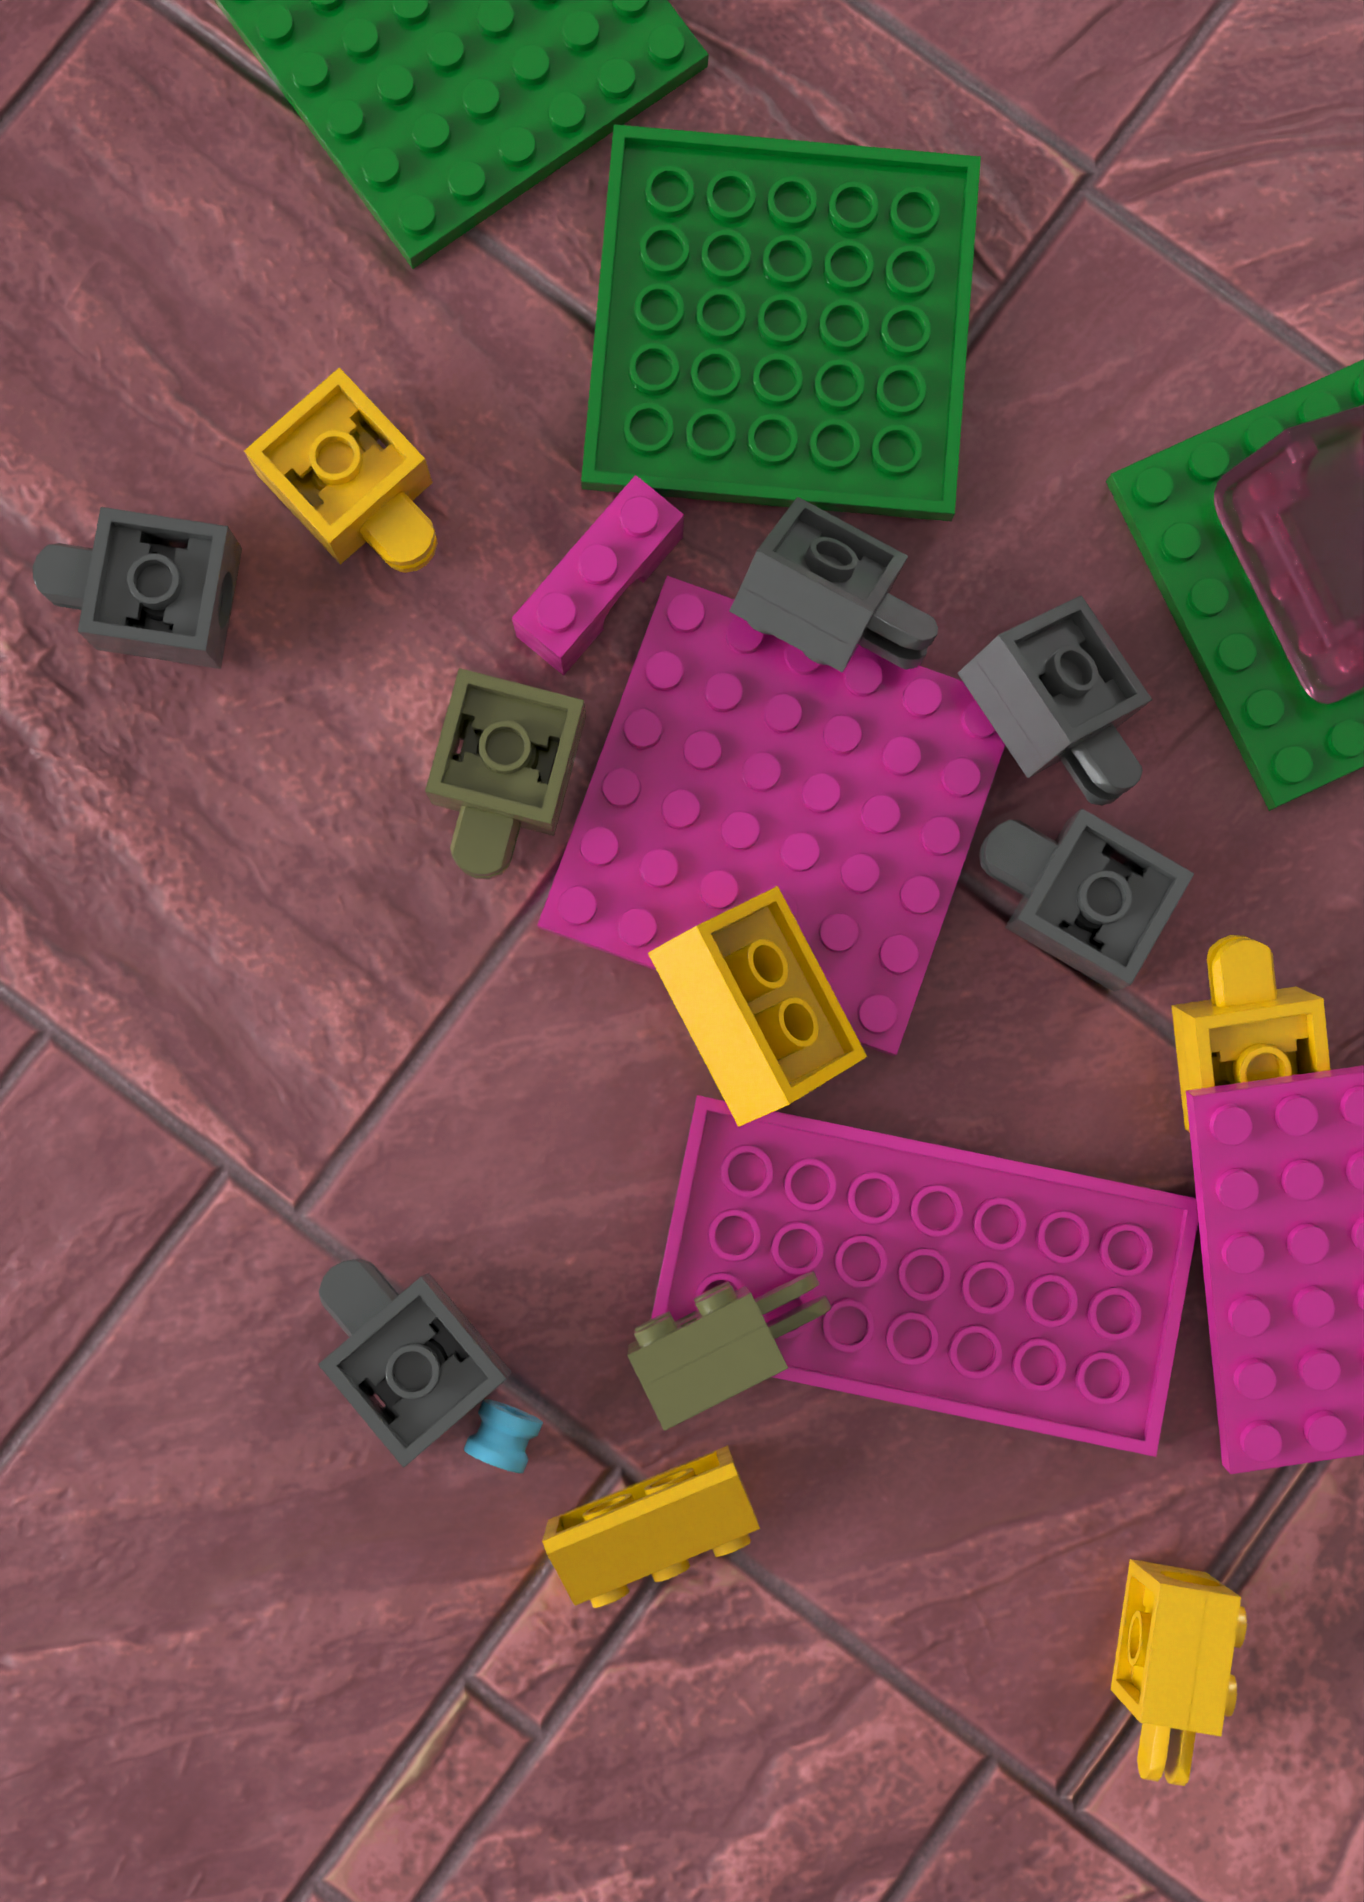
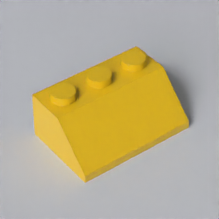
[648,886,867,1127]
[542,1445,760,1608]

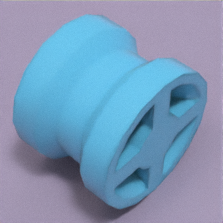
[464,1399,543,1473]

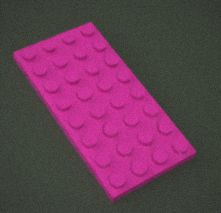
[651,1095,1198,1457]

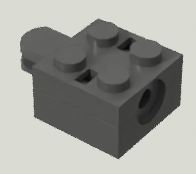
[729,496,938,672]
[33,507,242,669]
[957,595,1152,806]
[980,808,1194,992]
[318,1258,512,1468]

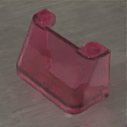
[1214,405,1364,704]

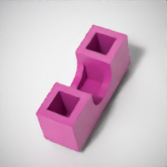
[512,475,684,676]

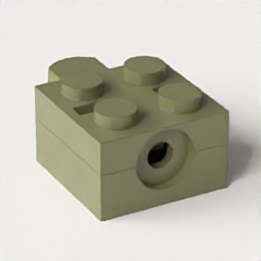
[425,668,586,880]
[627,1271,832,1431]

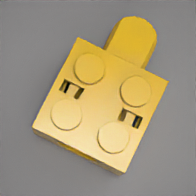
[244,367,438,573]
[1171,935,1331,1133]
[1111,1559,1247,1786]

